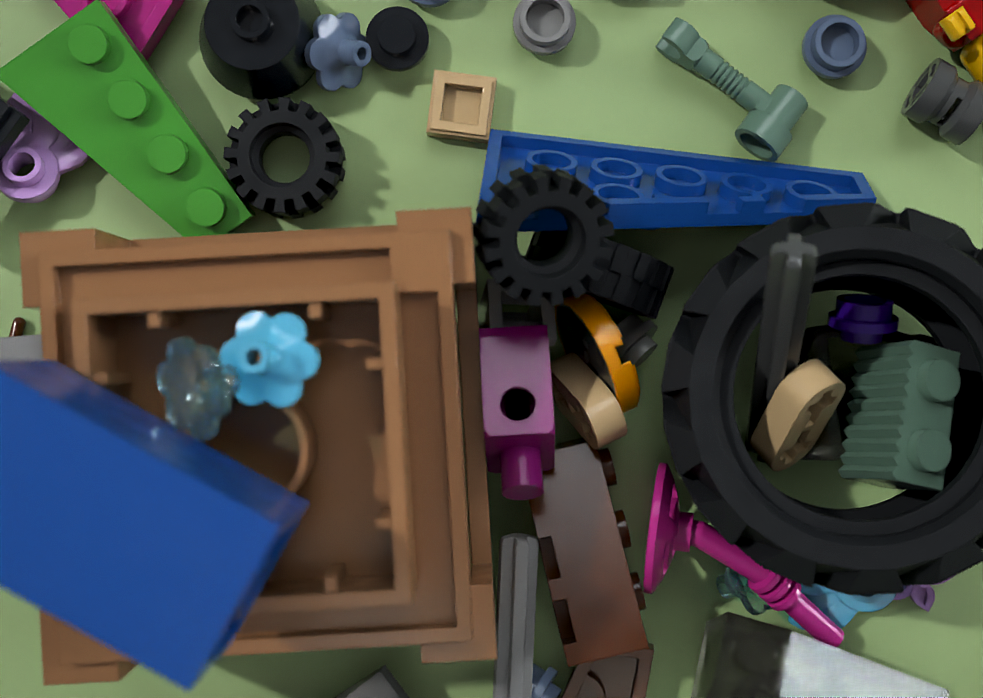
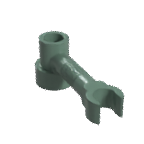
[655,17,808,162]

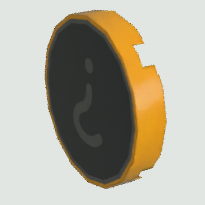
[555,293,641,413]

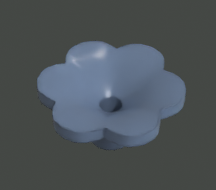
[304,12,371,91]

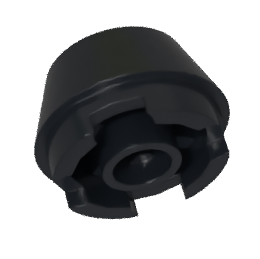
[199,0,321,100]

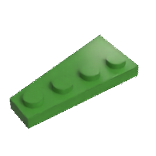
[0,0,256,237]

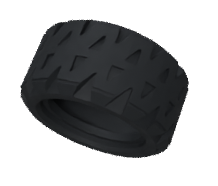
[661,202,983,595]

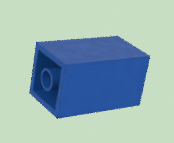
[0,360,310,691]

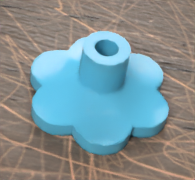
[219,311,321,408]

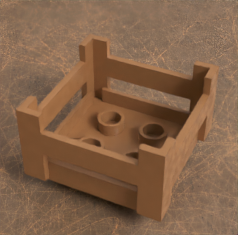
[19,207,497,686]

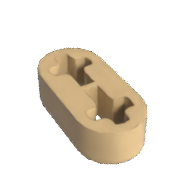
[550,352,627,449]
[750,359,846,472]

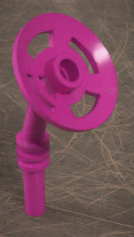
[643,462,844,650]

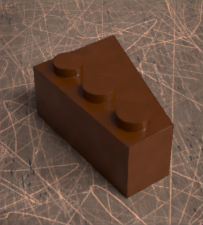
[528,438,649,667]

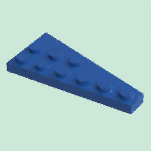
[476,129,877,232]

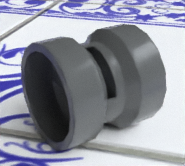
[901,58,983,145]

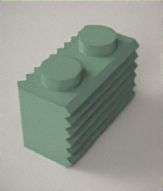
[838,340,961,491]

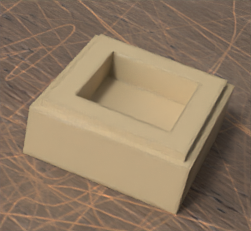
[426,69,497,144]

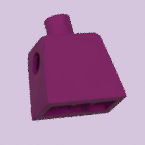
[479,325,555,500]

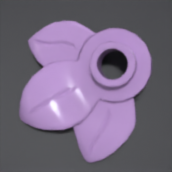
[0,93,90,203]

